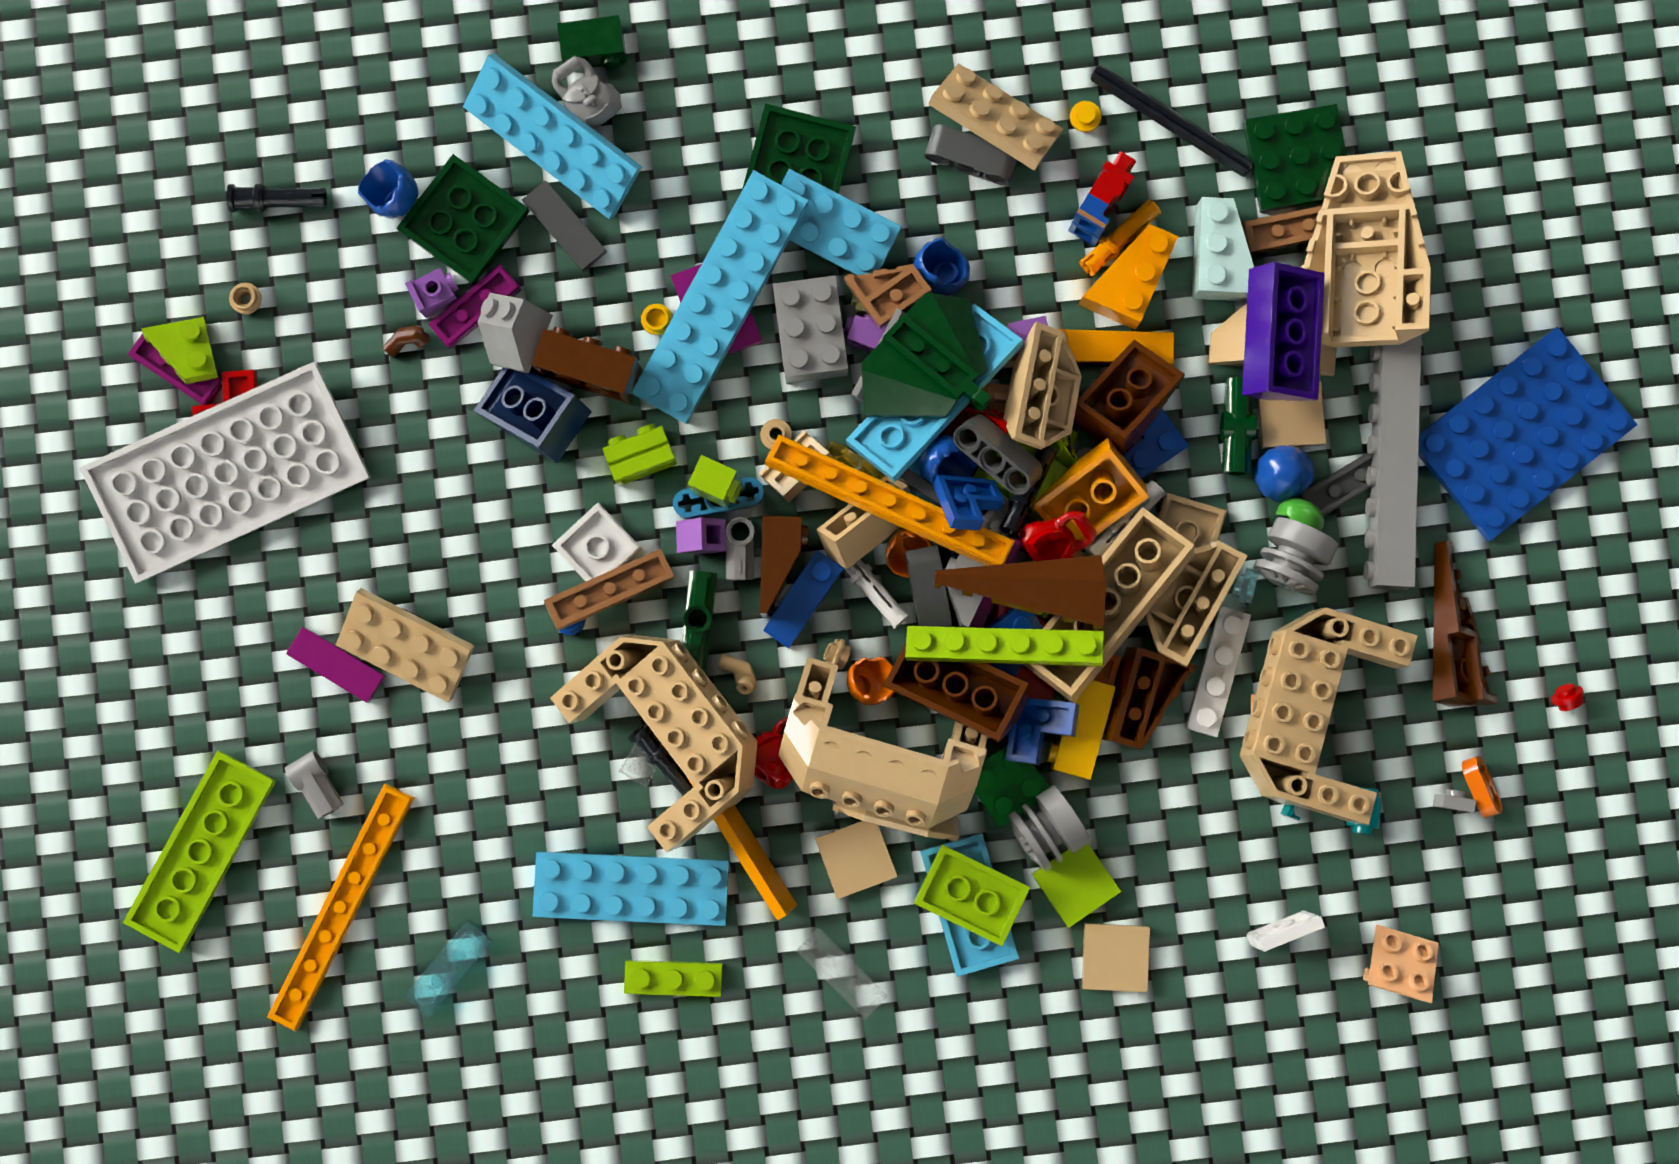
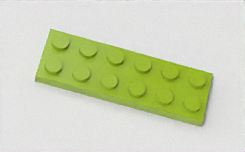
[123,751,277,953]

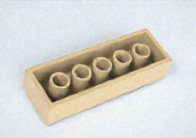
[1023,507,1194,703]

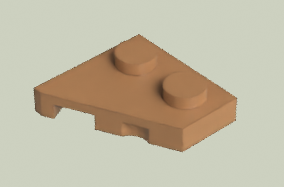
[844,264,932,329]

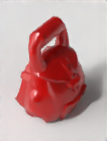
[1018,511,1097,561]
[754,717,793,789]

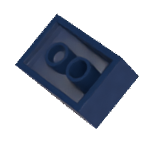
[473,368,592,463]

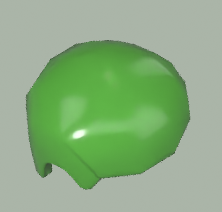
[1276,498,1324,531]

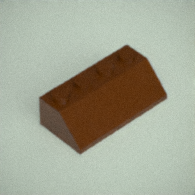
[883,643,1031,742]

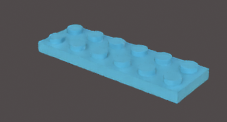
[463,53,642,219]
[846,304,1023,483]
[532,851,729,926]

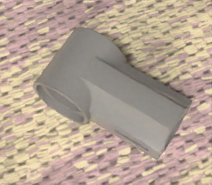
[726,517,755,580]
[285,750,344,819]

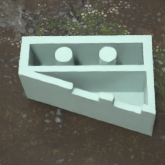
[1192,197,1254,302]

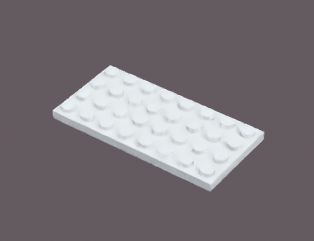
[79,362,371,584]

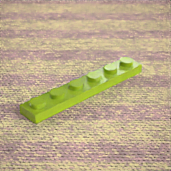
[905,626,1104,666]

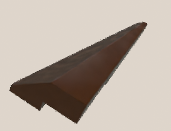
[1433,540,1499,706]
[933,555,1106,630]

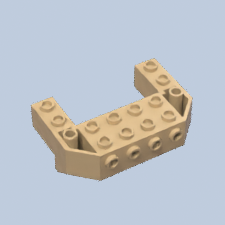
[1240,607,1417,825]
[550,635,757,853]
[778,657,987,828]

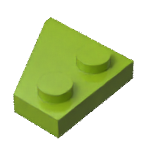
[141,317,218,384]

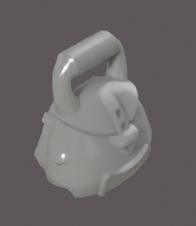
[552,56,622,129]

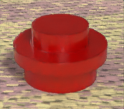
[1551,684,1584,711]

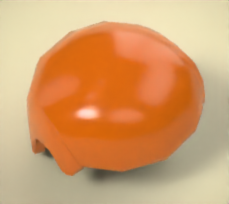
[885,528,934,578]
[847,657,895,705]

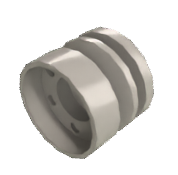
[1253,517,1339,596]
[1007,785,1091,872]

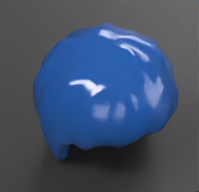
[358,159,418,219]
[913,238,970,296]
[919,434,977,484]
[1254,445,1315,503]

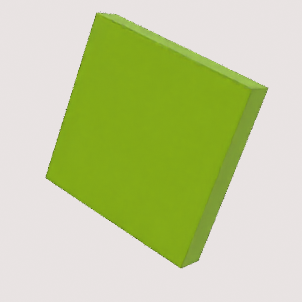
[1031,844,1121,928]

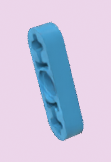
[673,477,764,519]

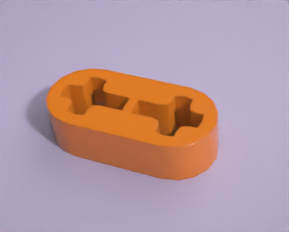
[1462,756,1503,818]

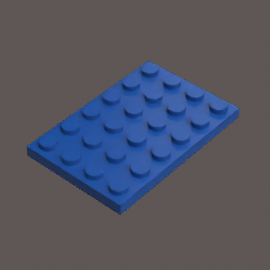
[1418,326,1638,542]

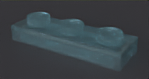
[404,920,493,1017]

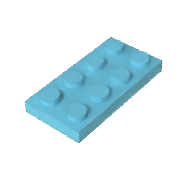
[781,169,902,275]
[920,833,1019,977]

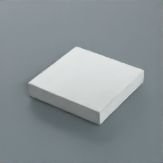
[552,502,642,581]
[1246,910,1325,952]

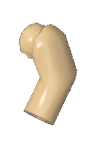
[718,653,757,695]

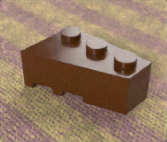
[1102,647,1198,750]

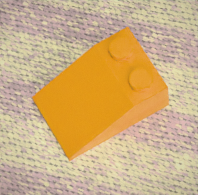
[1034,438,1149,540]

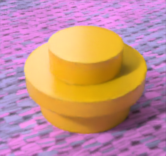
[1070,101,1101,133]
[641,304,672,335]

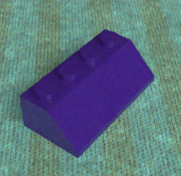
[1242,262,1325,401]

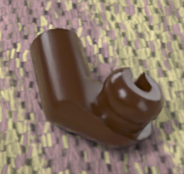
[382,325,429,358]

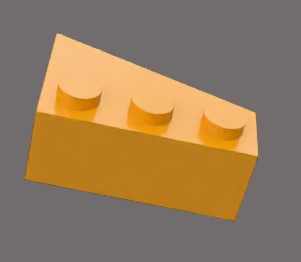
[1078,224,1178,330]

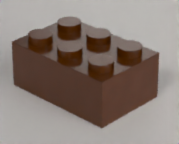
[532,327,642,405]

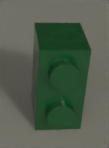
[557,15,627,72]

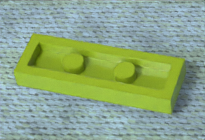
[624,960,723,997]

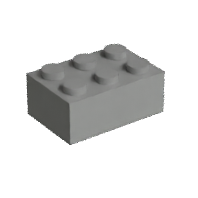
[773,275,848,384]

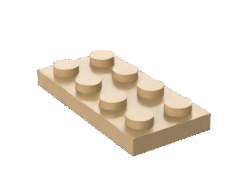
[928,63,1063,171]
[336,588,474,703]

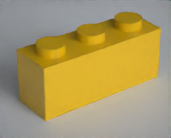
[1047,680,1116,780]

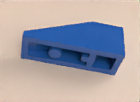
[763,550,844,649]

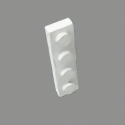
[1185,606,1251,737]

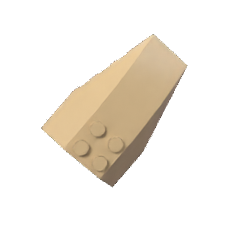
[1301,151,1431,347]

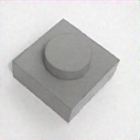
[1433,789,1476,813]

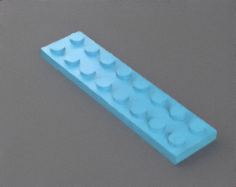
[632,170,810,425]

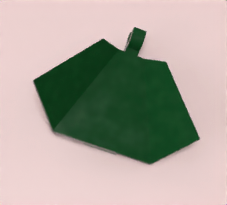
[861,293,991,418]

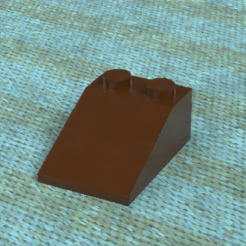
[1074,339,1185,456]
[760,516,809,618]

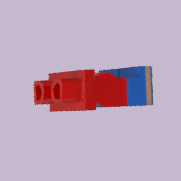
[1068,151,1136,247]

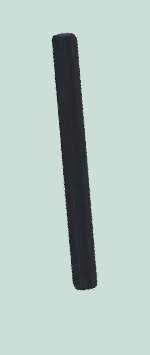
[1090,65,1254,177]

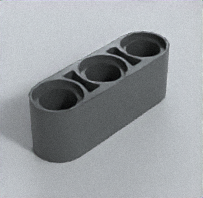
[924,125,1018,185]
[954,414,1043,495]
[905,545,952,627]

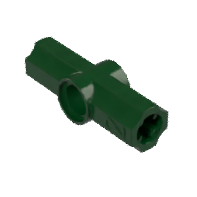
[1219,377,1257,475]
[682,571,717,669]

